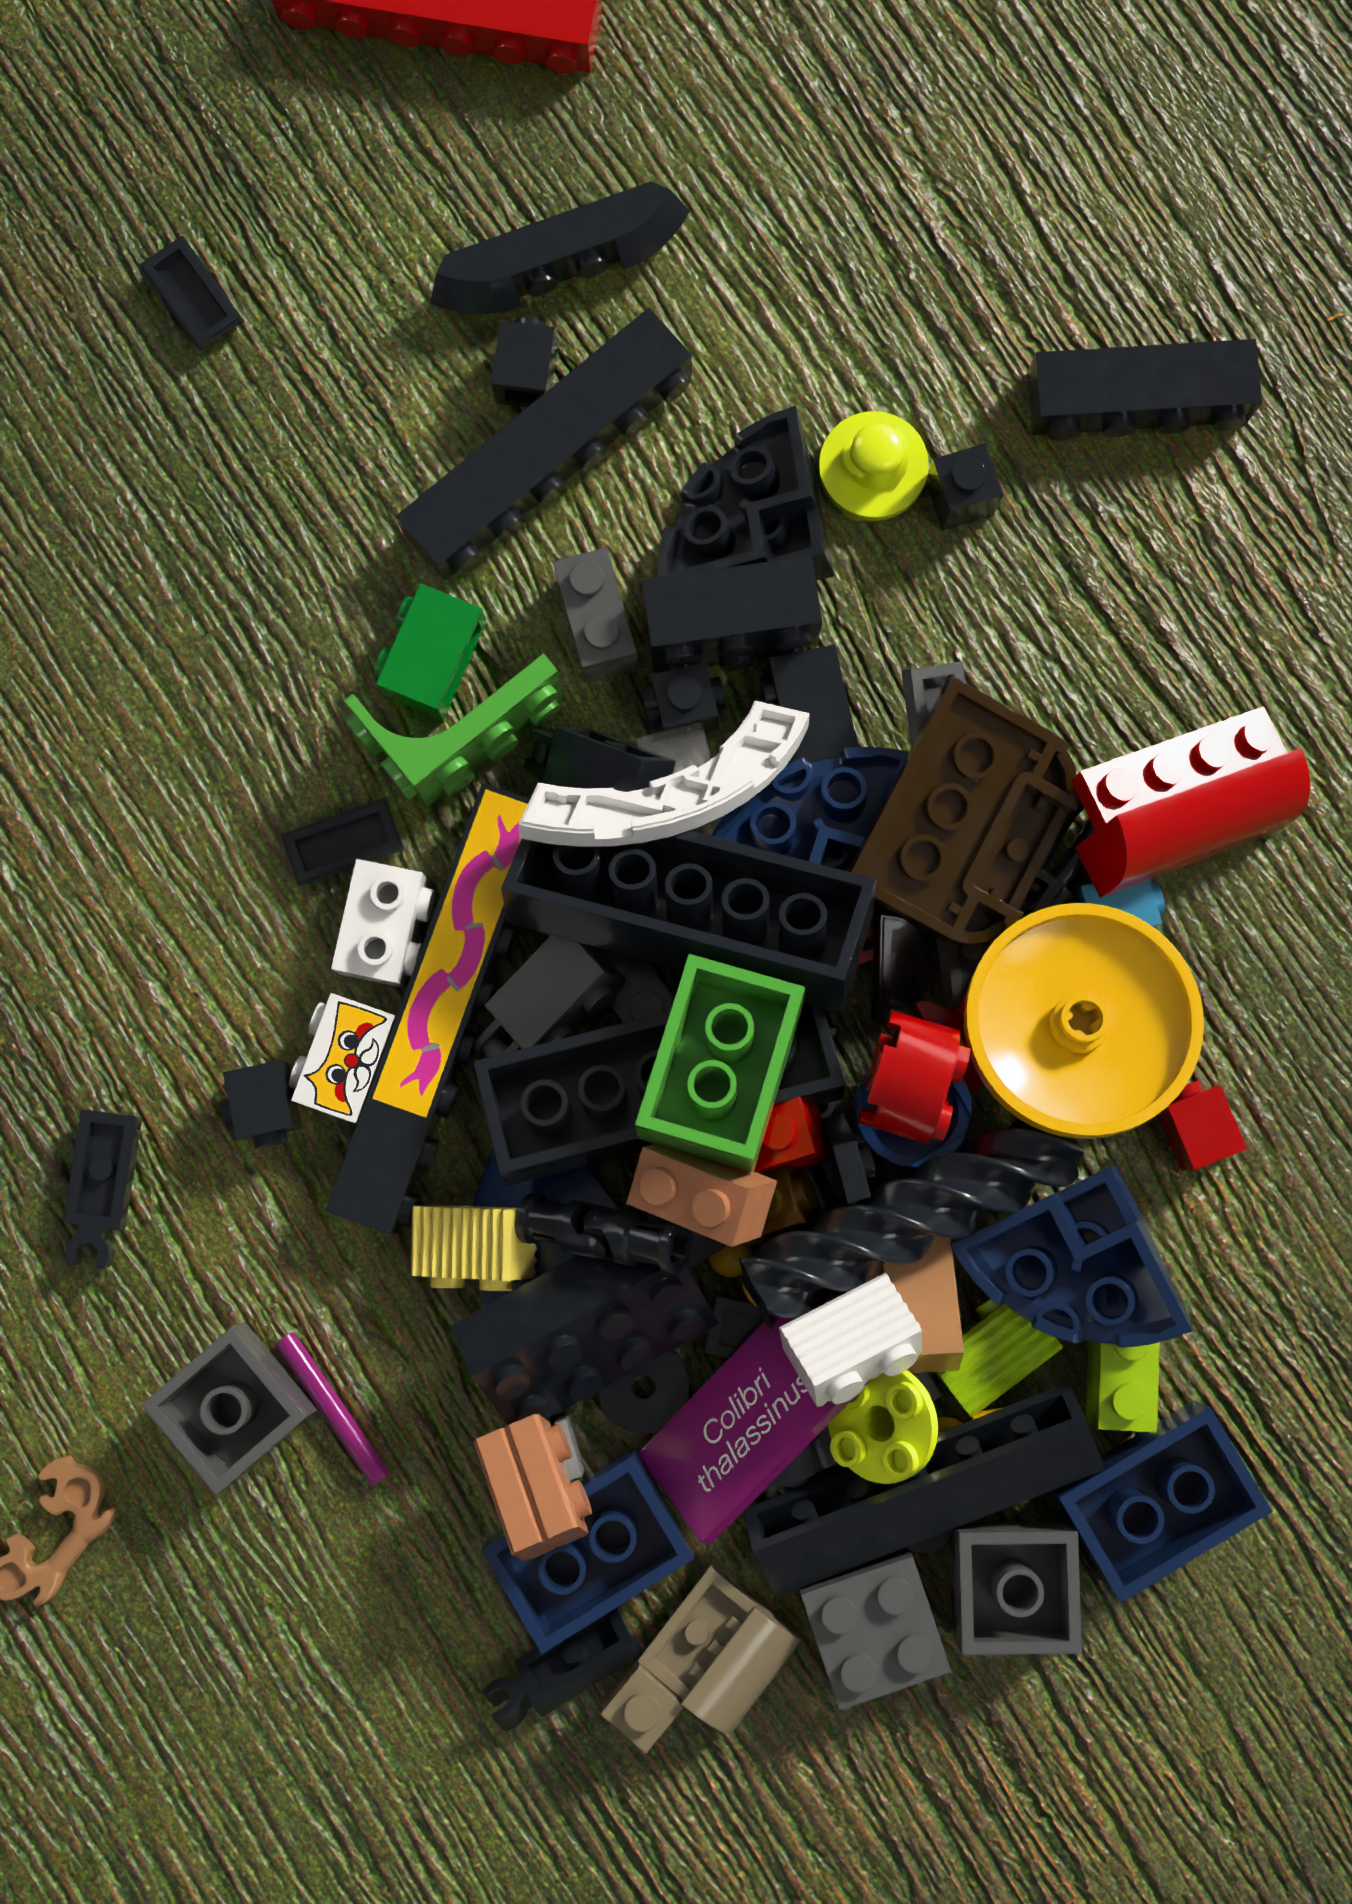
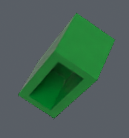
[374,583,487,721]

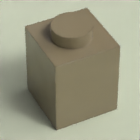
[601,1655,684,1754]

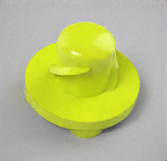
[819,411,929,521]
[828,1370,938,1484]

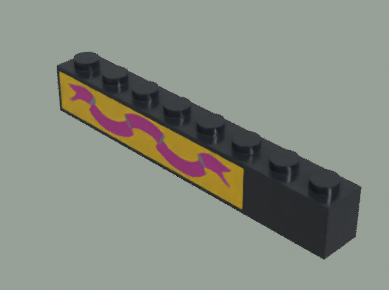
[325,782,530,1234]

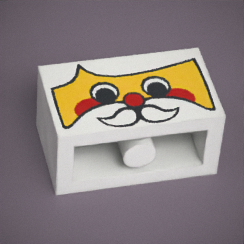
[289,993,396,1124]

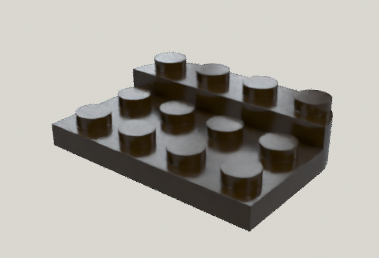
[847,676,1080,944]

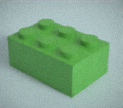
[635,954,805,1173]

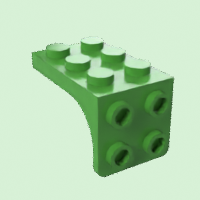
[344,653,564,806]

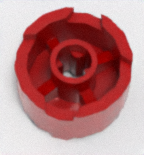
[857,1010,971,1144]

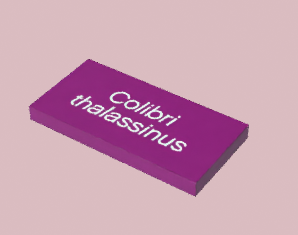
[638,1317,869,1544]

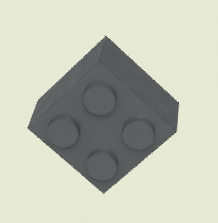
[141,1323,318,1495]
[951,1521,1082,1655]
[799,1547,952,1711]

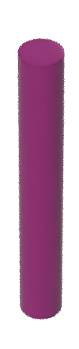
[275,1332,390,1487]

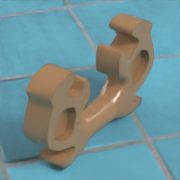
[0,1455,117,1607]

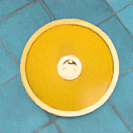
[964,903,1204,1139]

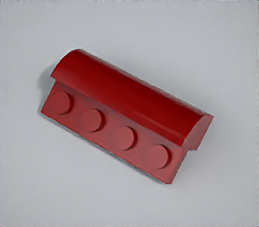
[1071,706,1310,898]

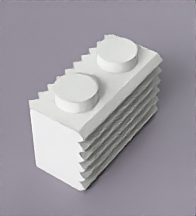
[779,1273,923,1407]

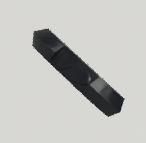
[430,181,690,314]

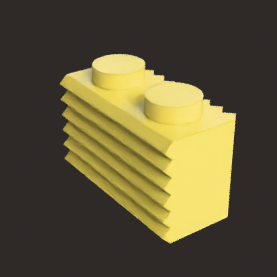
[411,1205,537,1291]

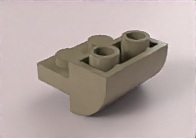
[638,1564,804,1734]

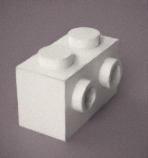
[331,859,435,988]

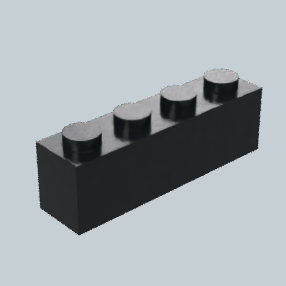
[1027,339,1262,441]

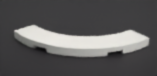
[519,701,810,847]

